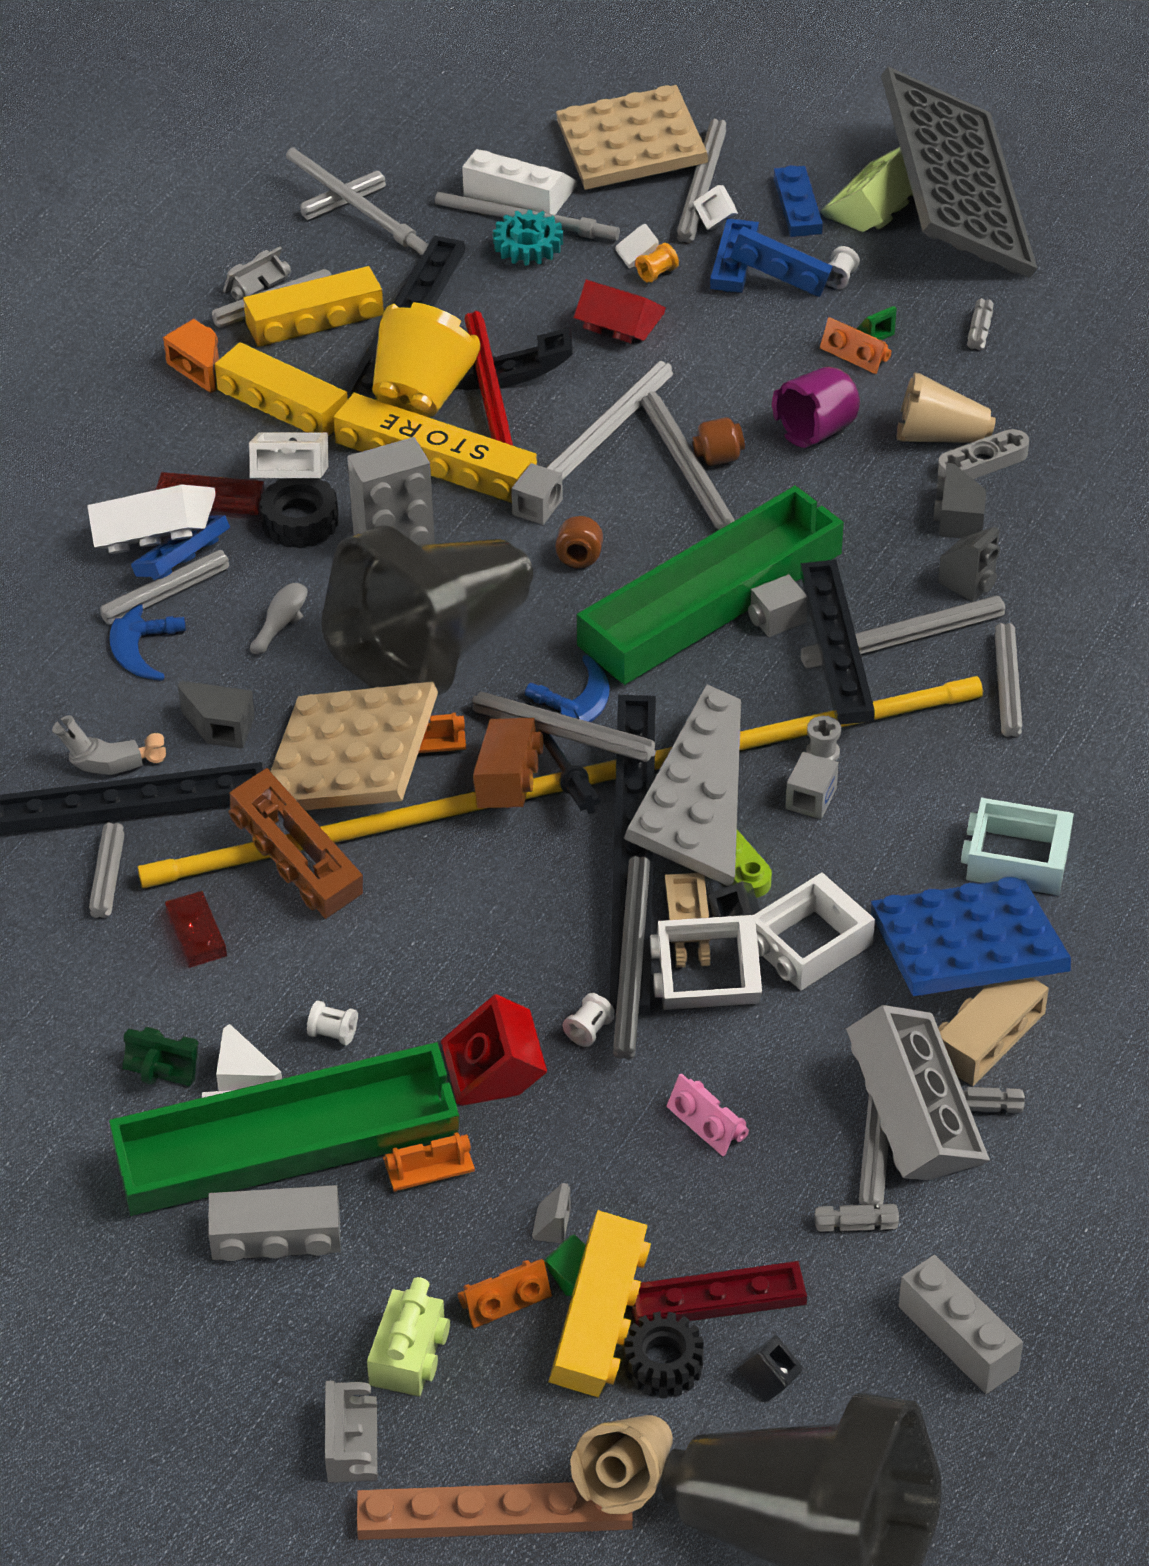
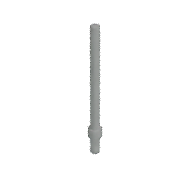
[286,147,429,255]
[435,192,620,240]

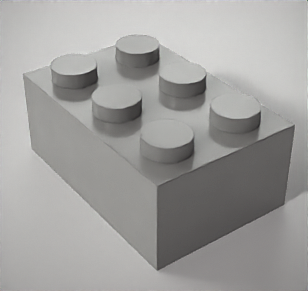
[347,437,435,562]

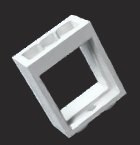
[249,432,328,478]
[754,873,875,991]
[650,915,762,1010]

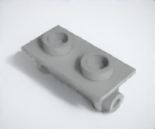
[223,246,291,301]

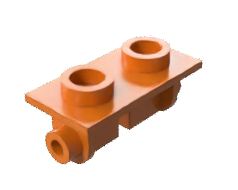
[820,317,892,374]
[418,712,466,753]
[383,1132,475,1191]
[458,1259,552,1329]

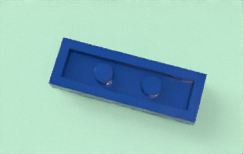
[773,166,823,237]
[710,218,759,293]
[730,226,833,297]
[131,515,230,580]

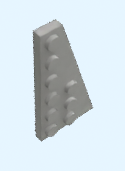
[624,684,741,886]

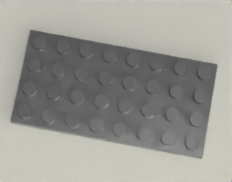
[881,66,1038,278]

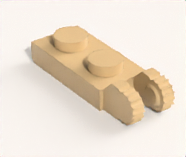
[664,873,711,968]

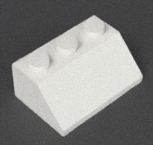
[462,149,577,215]
[87,485,216,554]

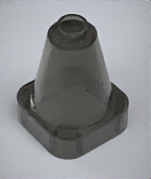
[321,525,533,696]
[661,1393,941,1566]

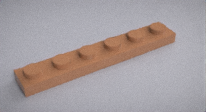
[357,1482,633,1540]

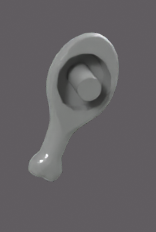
[250,583,308,655]

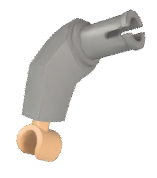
[52,715,166,775]

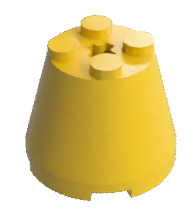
[372,302,481,418]

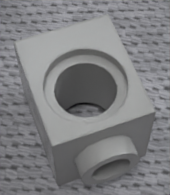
[511,463,563,525]

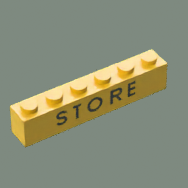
[333,393,537,503]

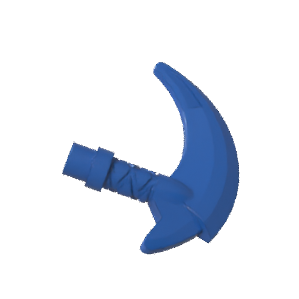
[109,604,186,681]
[525,655,609,722]

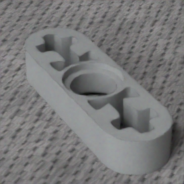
[937,429,1029,479]

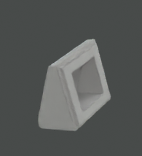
[532,1183,571,1243]

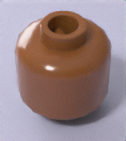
[692,417,745,466]
[555,516,603,569]

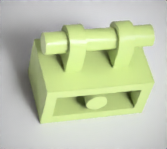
[367,1277,450,1397]

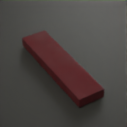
[631,1261,807,1327]

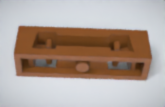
[228,768,363,919]

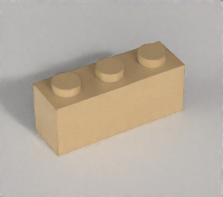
[938,978,1049,1086]

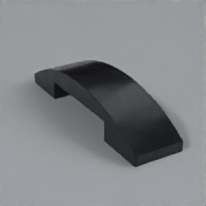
[455,327,573,390]

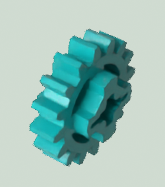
[493,209,563,265]

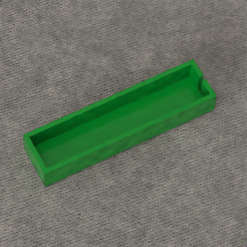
[576,485,844,685]
[109,1042,459,1216]

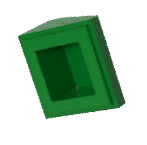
[857,306,897,340]
[544,1234,586,1296]

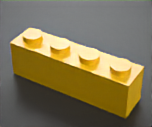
[243,266,384,347]
[214,342,348,436]
[548,1210,651,1398]

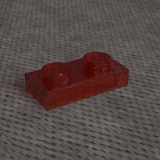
[165,891,227,968]

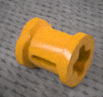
[635,242,679,283]

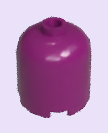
[772,367,860,448]

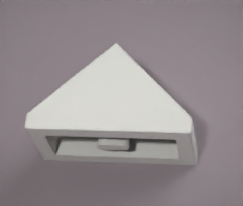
[216,1024,282,1091]

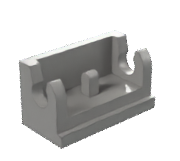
[325,1381,377,1483]

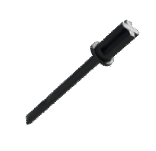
[525,702,601,814]

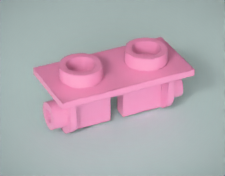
[666,1074,749,1156]

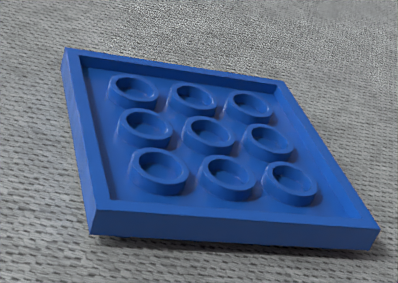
[871,877,1071,996]

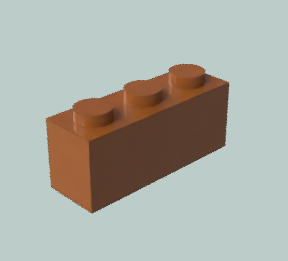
[473,718,543,808]

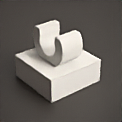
[693,185,738,230]

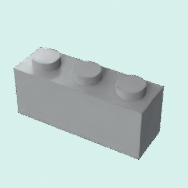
[208,1185,341,1261]
[898,1254,1023,1394]

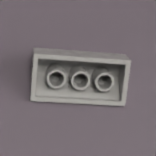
[846,1005,990,1180]

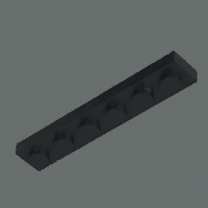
[800,560,875,725]

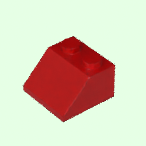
[573,279,666,344]
[441,994,547,1106]

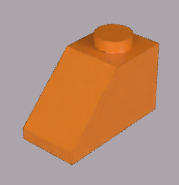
[163,319,219,393]

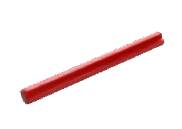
[464,310,513,446]

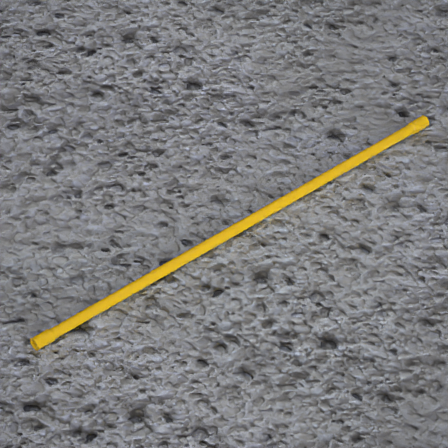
[137,676,983,889]

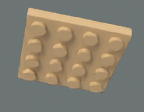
[556,85,708,190]
[270,682,438,810]

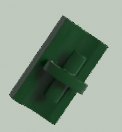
[122,1027,199,1086]

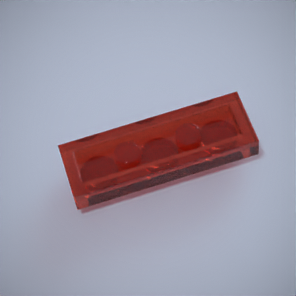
[156,472,265,515]

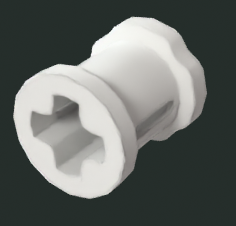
[826,246,860,289]
[562,993,615,1047]
[307,1001,358,1045]

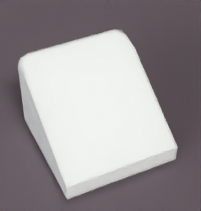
[615,224,659,268]

